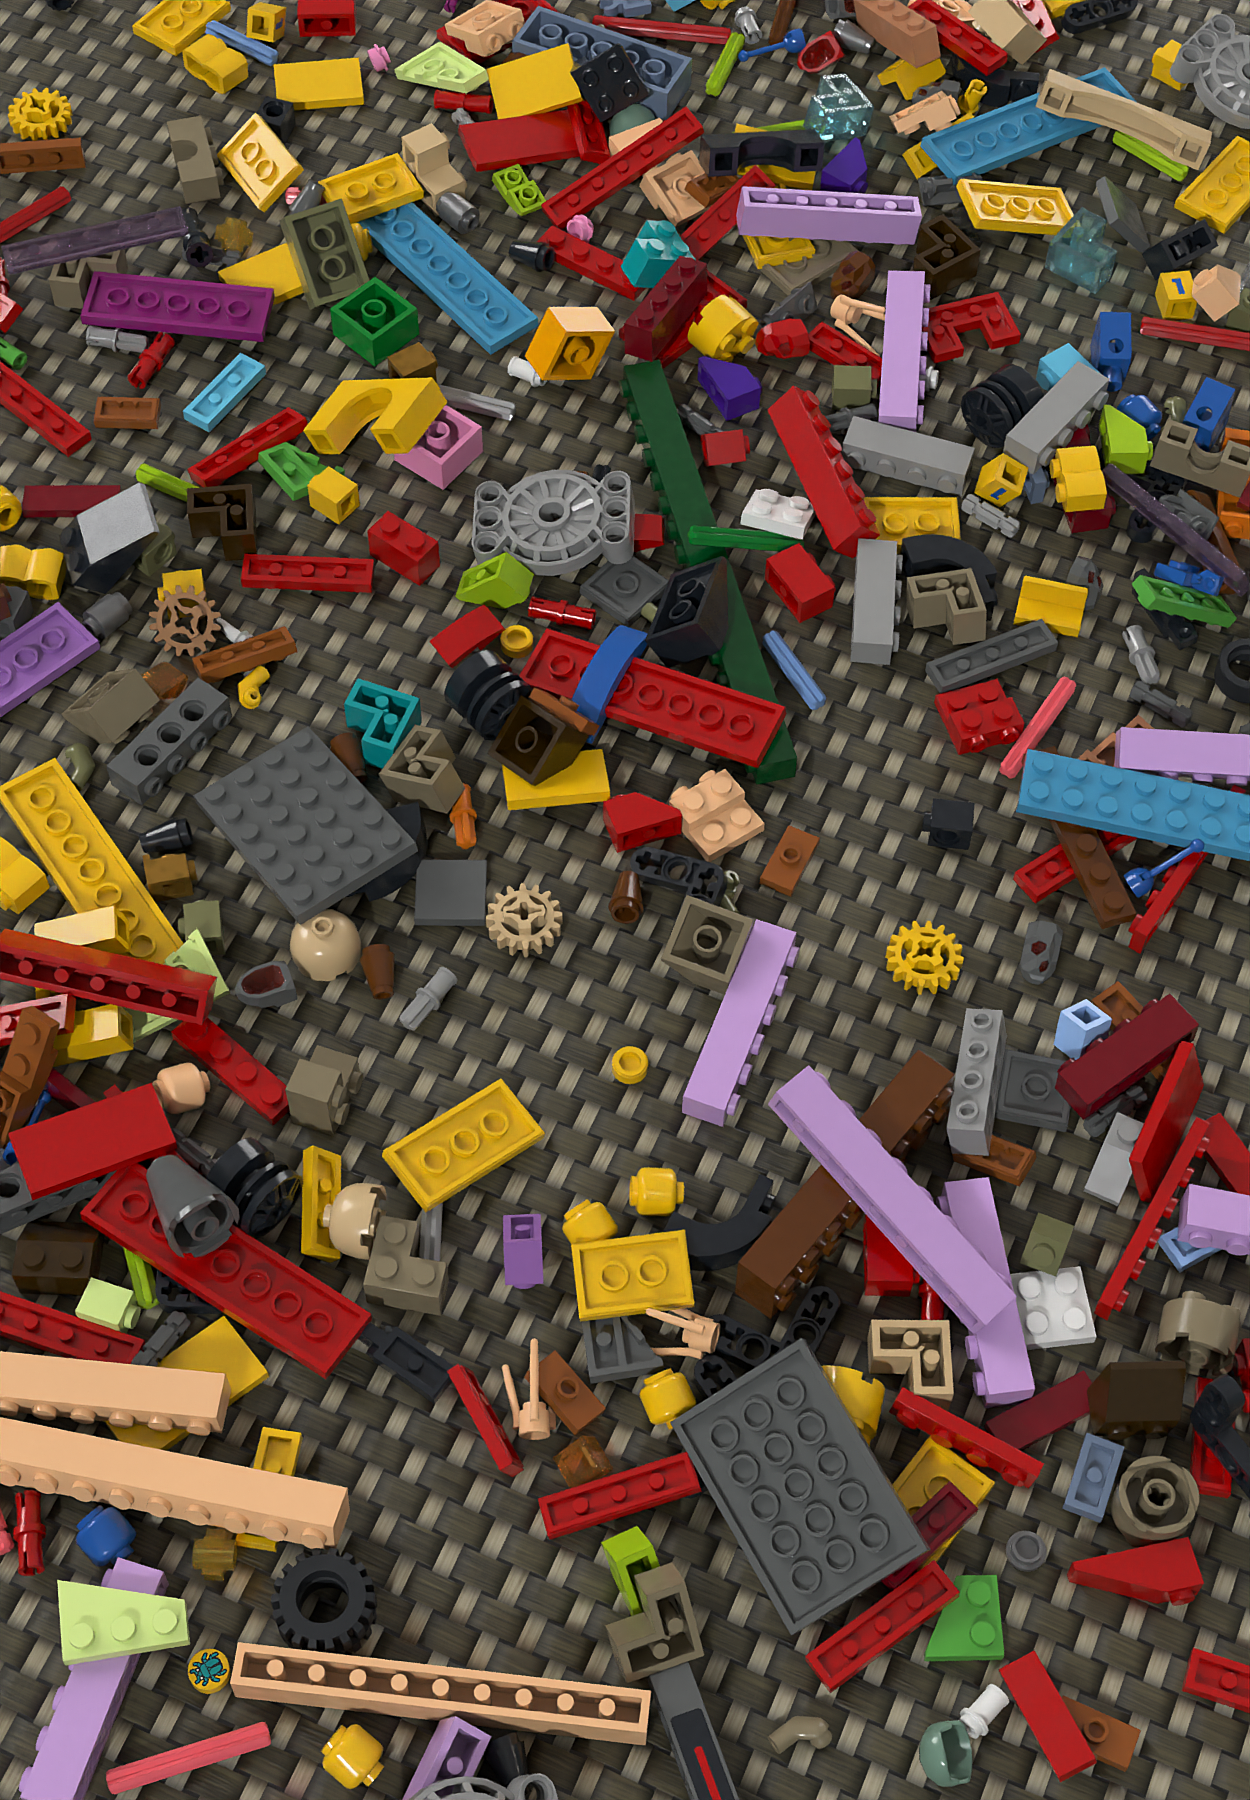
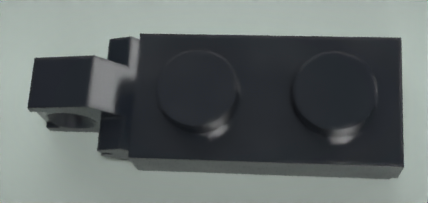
[1132,568,1198,650]
[358,1322,454,1404]

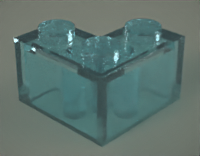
[803,73,874,143]
[1045,207,1117,294]

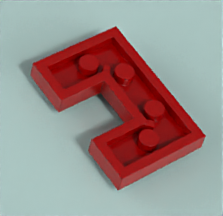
[922,292,1021,363]

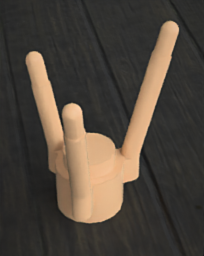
[830,294,886,357]
[646,1308,720,1359]
[502,1338,556,1440]

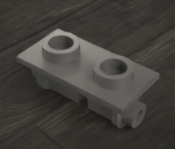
[918,172,982,207]
[760,282,818,328]
[1158,489,1220,546]

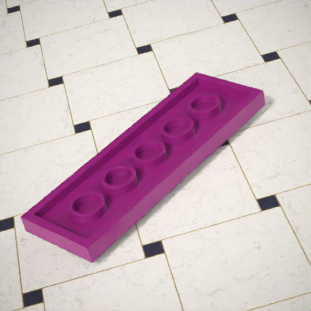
[80,271,275,342]

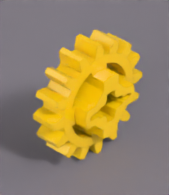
[8,88,73,141]
[885,920,964,995]

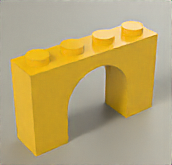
[303,377,447,454]
[34,905,134,1067]

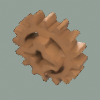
[149,585,222,657]

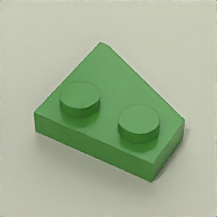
[258,442,345,501]
[924,1575,1004,1661]

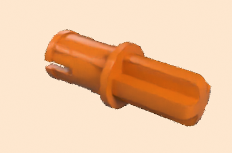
[449,783,477,850]

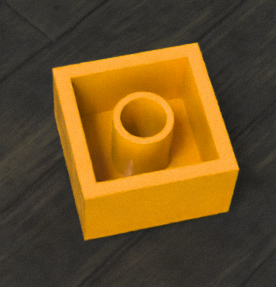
[525,307,615,380]

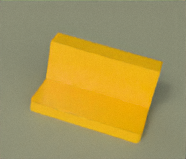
[877,58,946,101]
[1013,576,1088,638]

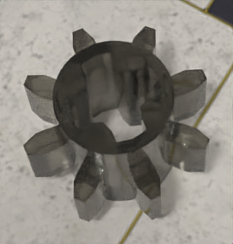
[949,206,984,241]

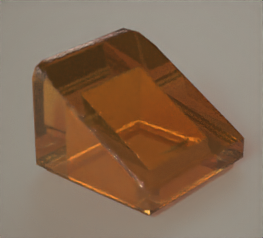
[141,662,188,699]
[553,1435,613,1488]

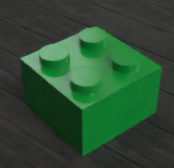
[330,277,419,367]

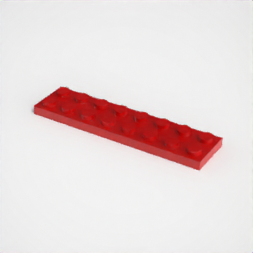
[519,628,787,768]
[80,1163,372,1379]

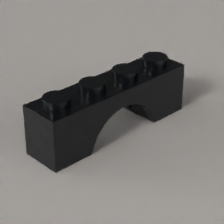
[699,129,825,177]

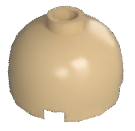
[290,909,362,981]
[323,1183,387,1260]

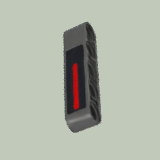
[646,1662,739,1800]

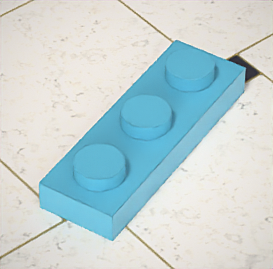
[183,353,266,432]

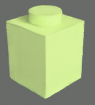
[75,1277,141,1333]

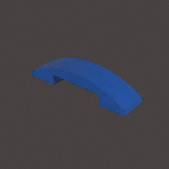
[572,625,648,744]

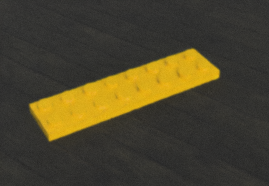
[0,758,184,964]

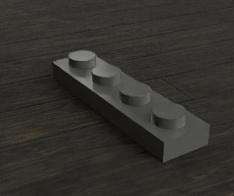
[925,619,1058,694]

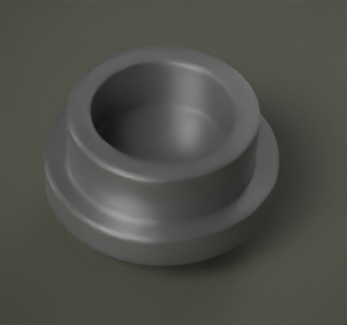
[1006,1531,1047,1572]

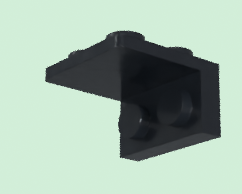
[570,43,649,123]

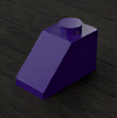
[820,137,868,194]
[697,356,762,421]

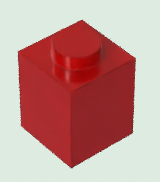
[701,429,750,466]

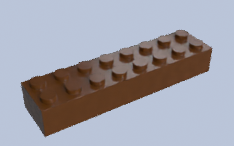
[735,1049,955,1319]

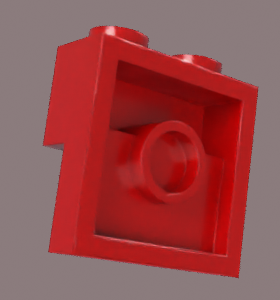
[934,679,1025,755]

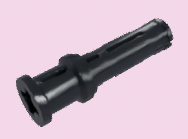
[179,207,213,267]

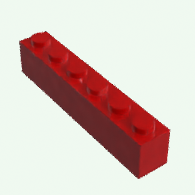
[767,385,880,559]
[0,929,217,1025]

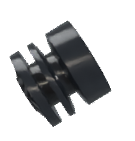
[961,364,1044,448]
[444,650,533,741]
[206,1137,303,1239]

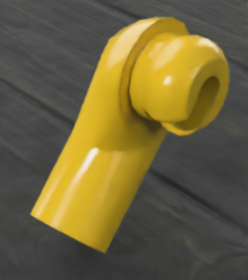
[238,665,270,709]

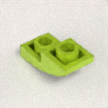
[492,164,546,216]

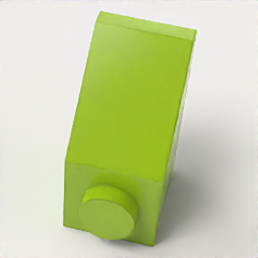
[1099,405,1153,474]
[455,552,534,609]
[601,1526,660,1616]

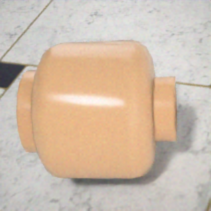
[152,1063,210,1114]

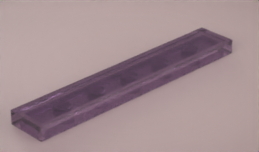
[1,206,189,275]
[1102,463,1250,597]

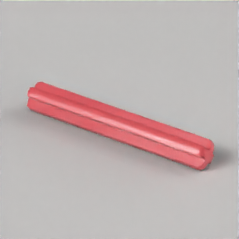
[999,676,1076,779]
[106,1722,271,1794]

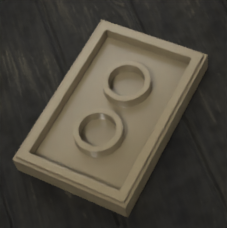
[753,238,859,296]

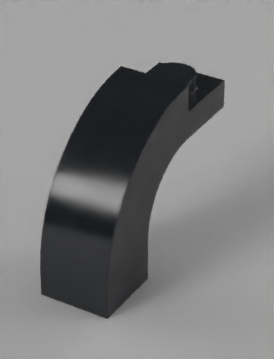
[951,52,1039,108]
[900,534,998,621]
[346,802,428,902]
[663,1174,776,1271]

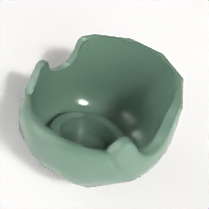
[609,103,655,136]
[919,1720,973,1787]

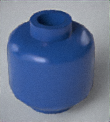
[1116,394,1162,441]
[76,1505,136,1567]

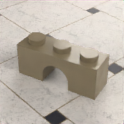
[167,116,224,204]
[1150,419,1250,498]

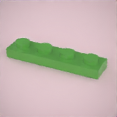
[1132,575,1237,628]

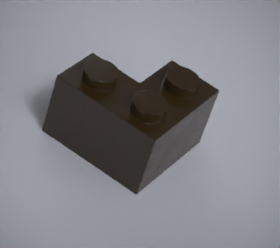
[913,214,981,300]
[187,484,258,561]

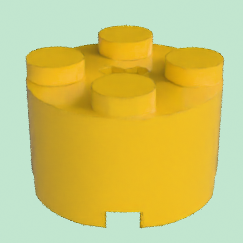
[687,294,759,363]
[822,1365,885,1446]

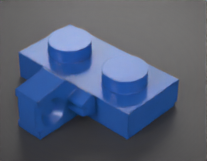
[1153,560,1224,596]

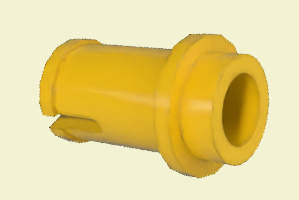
[957,79,987,116]

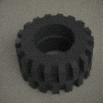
[271,1548,377,1655]

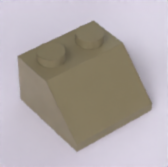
[61,668,160,744]
[661,895,754,995]

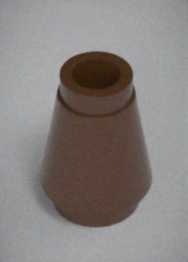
[330,732,368,783]
[608,871,643,924]
[360,944,395,1000]

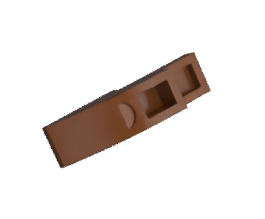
[0,1005,60,1149]

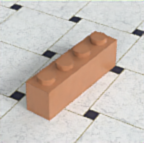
[853,0,941,68]

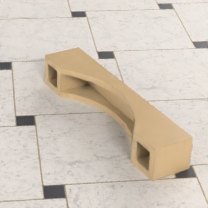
[1035,69,1212,170]

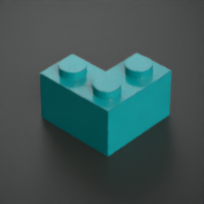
[621,220,696,288]
[344,678,422,769]

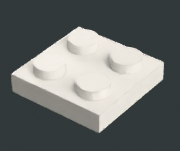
[740,489,816,539]
[1010,1266,1096,1350]

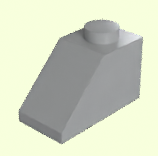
[1084,1112,1144,1206]

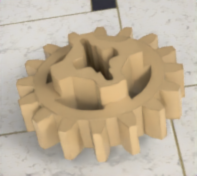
[486,883,563,957]

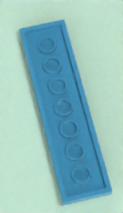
[920,67,1136,185]
[357,202,538,355]
[1016,749,1250,861]

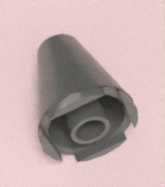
[146,1155,240,1257]

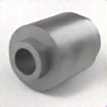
[436,192,480,234]
[82,592,133,639]

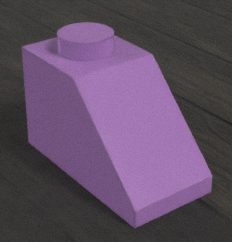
[503,1214,544,1289]

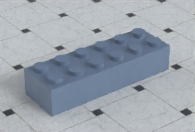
[512,6,692,120]

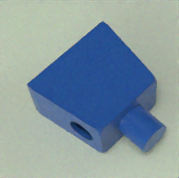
[1090,312,1132,392]
[1183,377,1235,453]

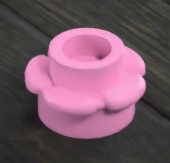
[367,44,391,72]
[567,215,594,243]

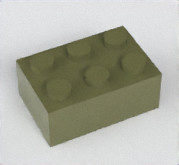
[279,199,370,310]

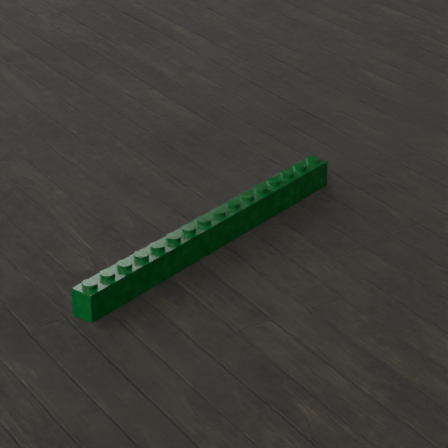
[619,360,797,785]

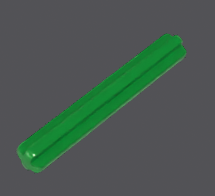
[687,525,804,552]

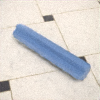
[205,20,279,66]
[762,630,826,710]

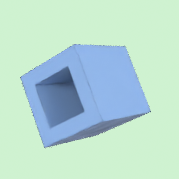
[1053,999,1112,1060]

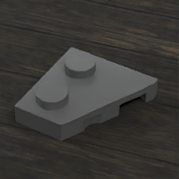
[582,1316,664,1384]

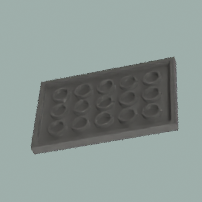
[193,726,418,925]
[670,1338,931,1635]

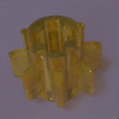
[214,217,254,253]
[192,1528,238,1581]

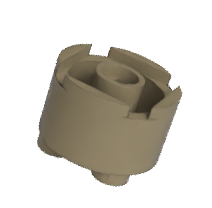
[1155,1291,1240,1376]
[1111,1456,1199,1547]

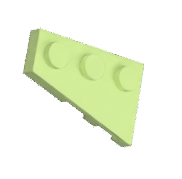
[394,42,489,93]
[123,929,230,1043]
[57,1580,190,1666]

